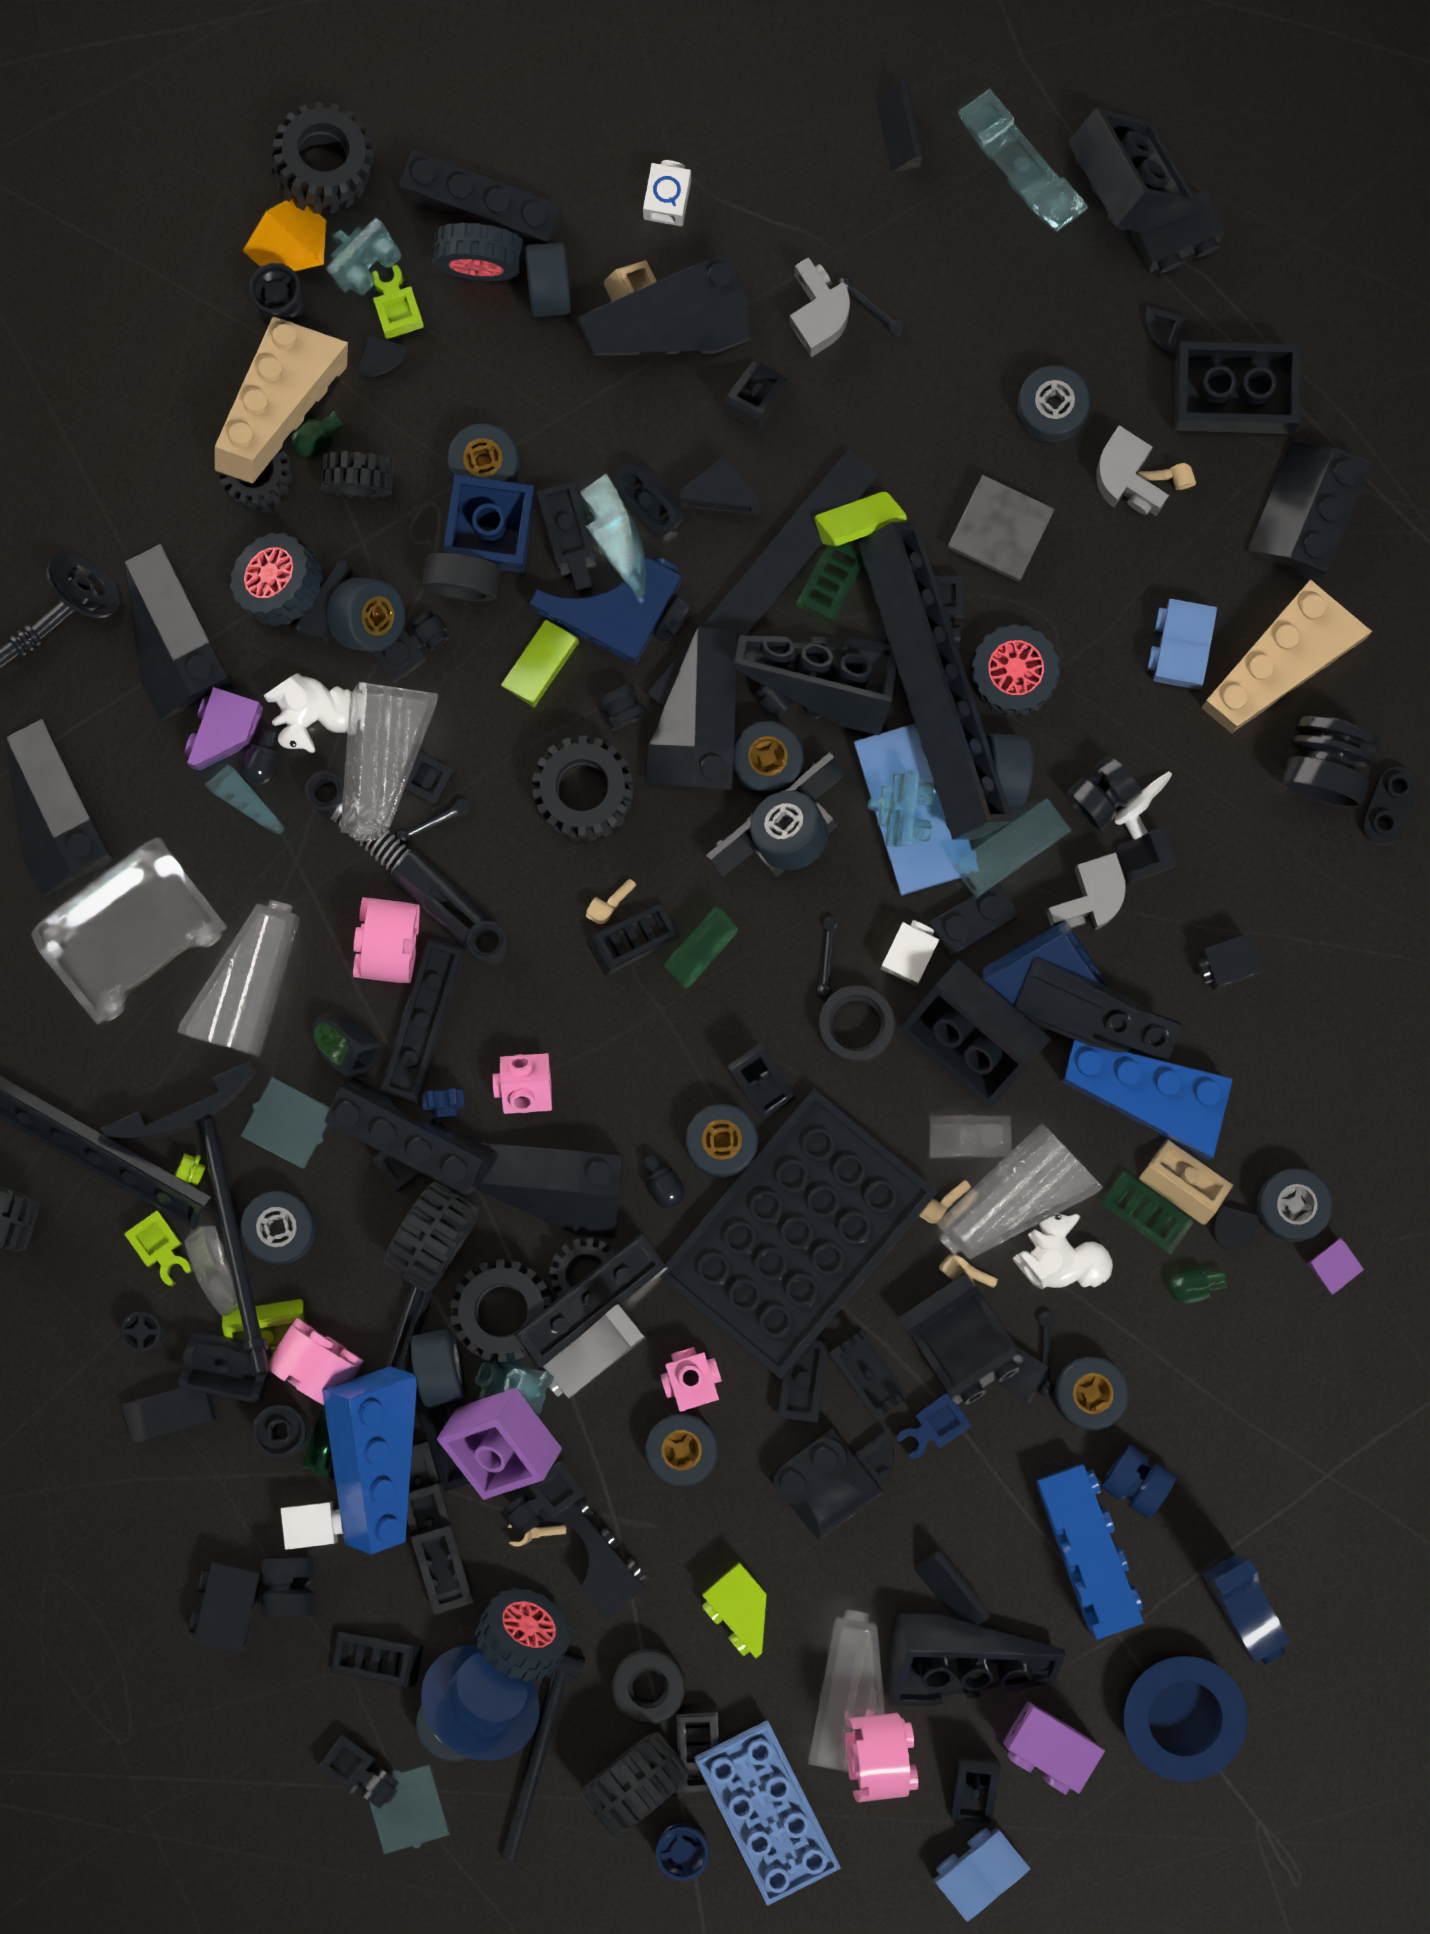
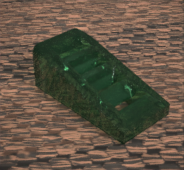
[796,543,863,625]
[1101,1172,1193,1254]

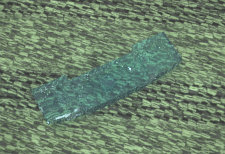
[958,88,1088,233]

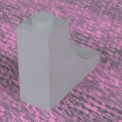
[543,1304,646,1398]

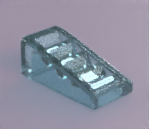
[205,765,284,835]

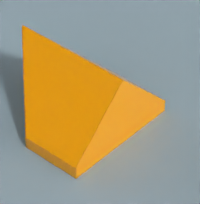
[243,198,327,271]

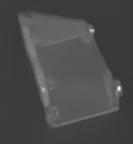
[31,838,227,1025]

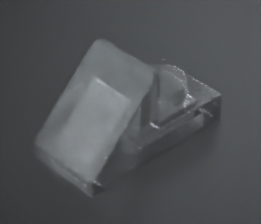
[929,1115,1012,1158]

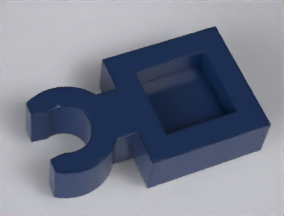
[422,1088,466,1118]
[896,1393,972,1460]

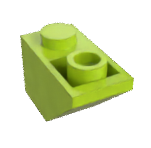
[702,1562,767,1658]

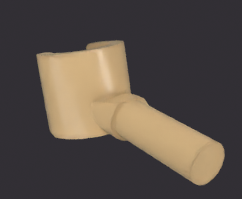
[1138,463,1196,490]
[586,878,636,925]
[920,1180,971,1224]
[939,1254,998,1288]
[507,1524,566,1546]

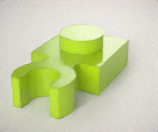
[372,265,424,339]
[124,1210,193,1286]

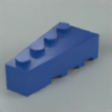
[1061,1040,1233,1160]
[322,1366,417,1555]
[1035,1464,1144,1640]

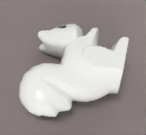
[264,673,361,753]
[1013,1213,1113,1289]

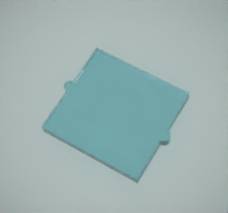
[241,1077,330,1169]
[369,1764,450,1854]

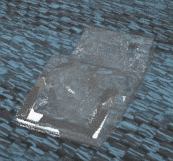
[184,1226,239,1316]

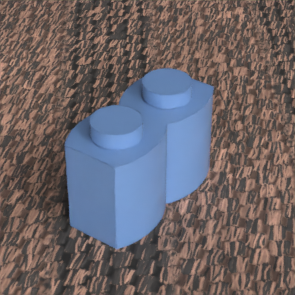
[1148,599,1217,690]
[934,1827,1030,1922]

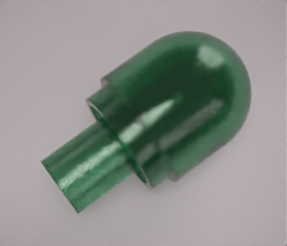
[291,411,343,457]
[1169,1268,1227,1303]

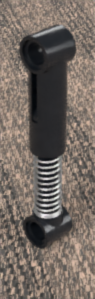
[305,771,509,965]

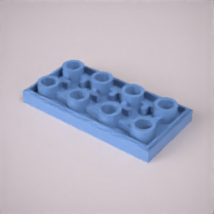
[854,724,978,896]
[694,1720,841,1906]

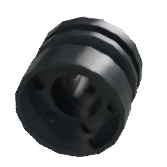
[1281,716,1382,807]

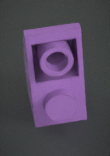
[185,687,263,771]

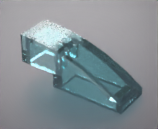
[580,474,646,598]
[953,798,1071,899]

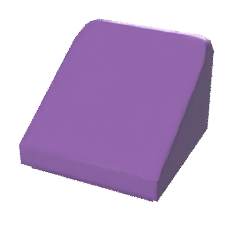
[1306,1237,1364,1295]

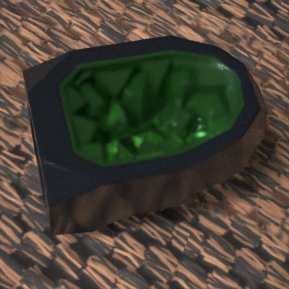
[311,1013,382,1077]

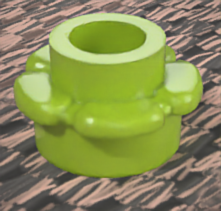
[174,1153,205,1188]

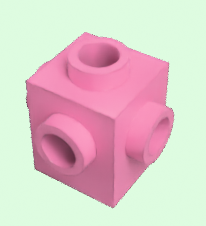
[493,1053,552,1114]
[660,1347,722,1412]

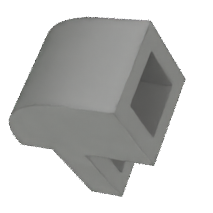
[789,257,850,358]
[1096,426,1169,516]
[1046,853,1125,930]

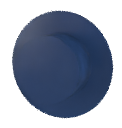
[421,1645,540,1761]
[1124,1656,1247,1781]

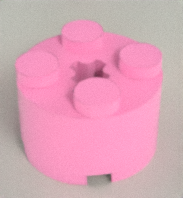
[353,897,420,983]
[268,1318,364,1405]
[845,1713,918,1802]

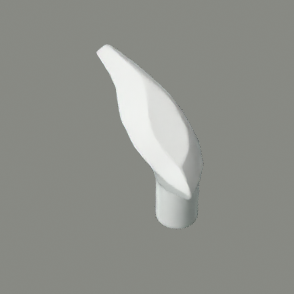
[1115,771,1172,839]

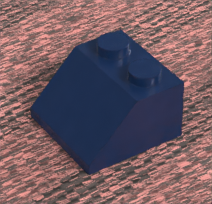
[443,475,534,573]

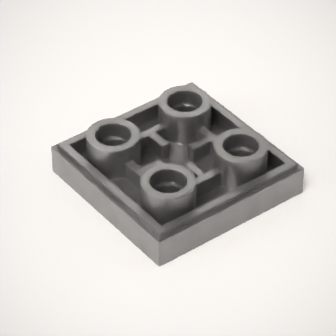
[948,475,1054,582]

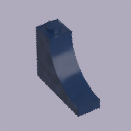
[530,557,682,666]
[982,920,1111,1007]
[1200,1554,1291,1664]

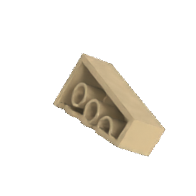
[215,316,348,484]
[1201,580,1372,733]

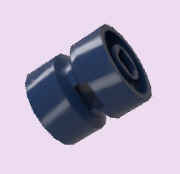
[1100,1444,1177,1520]
[656,1821,709,1881]

